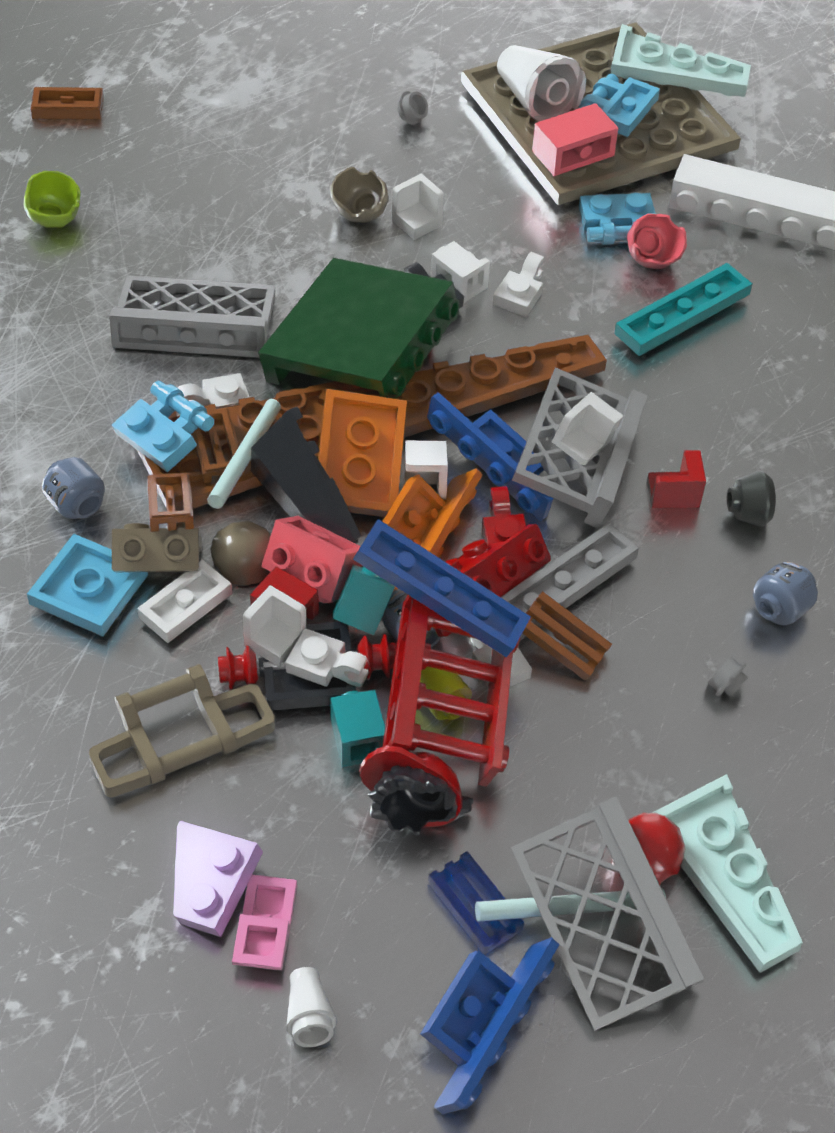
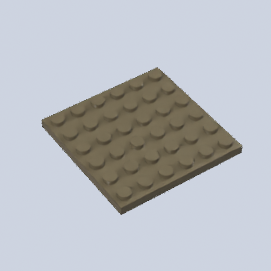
[461,22,741,205]

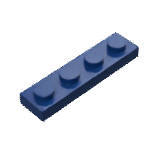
[353,519,531,658]

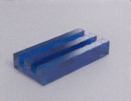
[428,851,524,955]

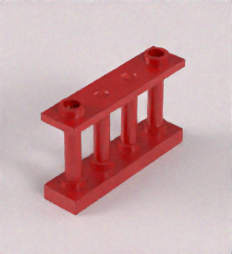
[383,595,520,787]

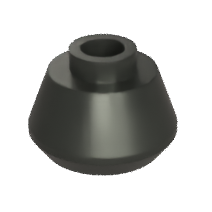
[726,471,776,527]

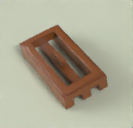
[31,87,104,119]
[192,407,245,483]
[147,473,194,532]
[522,591,612,681]

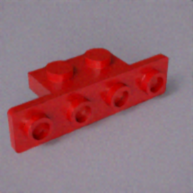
[434,524,551,637]

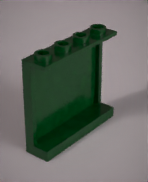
[258,258,460,399]

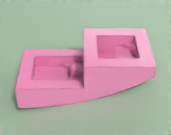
[232,875,298,971]

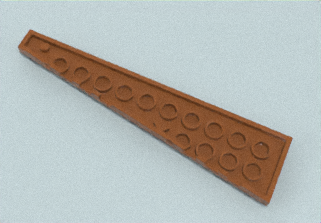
[137,335,607,511]

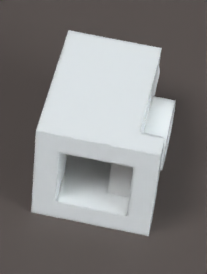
[431,241,490,304]

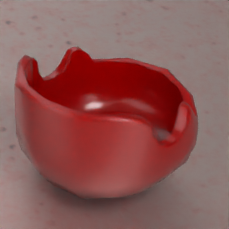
[618,812,686,885]

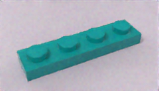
[614,263,753,356]

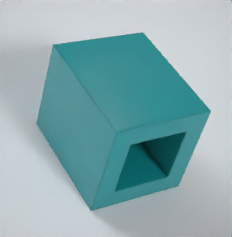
[333,564,395,635]
[331,690,385,767]

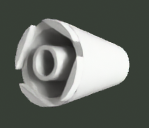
[497,45,586,122]

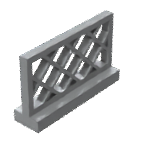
[109,275,275,358]
[512,367,648,529]
[510,796,705,1031]

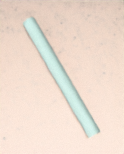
[207,399,281,509]
[475,888,666,922]

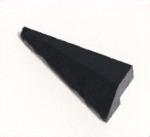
[251,406,363,568]

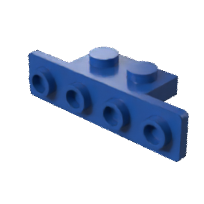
[427,393,554,521]
[420,937,559,1114]

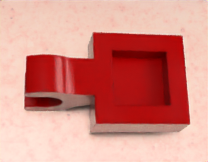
[482,486,526,544]

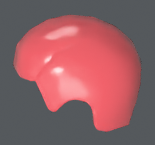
[627,214,687,269]

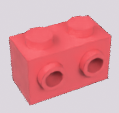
[532,103,618,176]
[261,516,362,604]

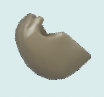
[330,167,389,223]
[210,521,271,586]

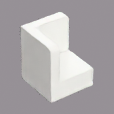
[392,173,444,240]
[552,392,623,465]
[404,440,448,500]
[243,585,306,667]

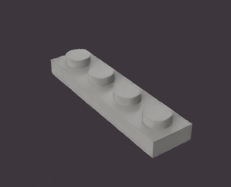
[501,522,639,640]

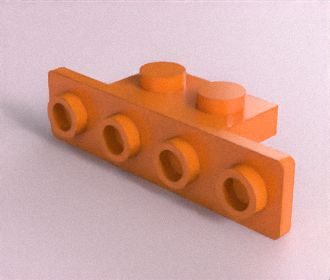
[382,468,483,591]

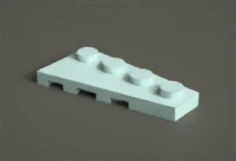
[611,24,751,97]
[652,774,803,973]

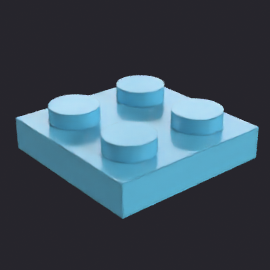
[27,534,148,636]

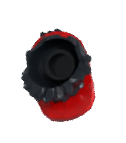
[359,745,474,835]

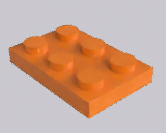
[318,389,407,517]

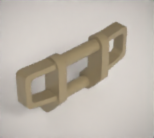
[89,664,275,797]

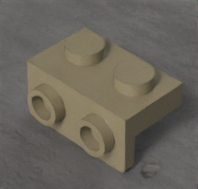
[112,523,202,573]

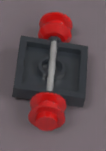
[218,621,396,710]

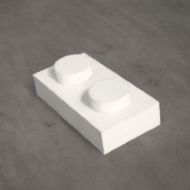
[137,559,232,643]

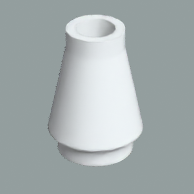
[286,967,337,1047]

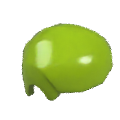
[23,170,81,228]

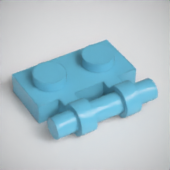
[579,73,660,137]
[579,193,656,245]
[111,381,215,473]

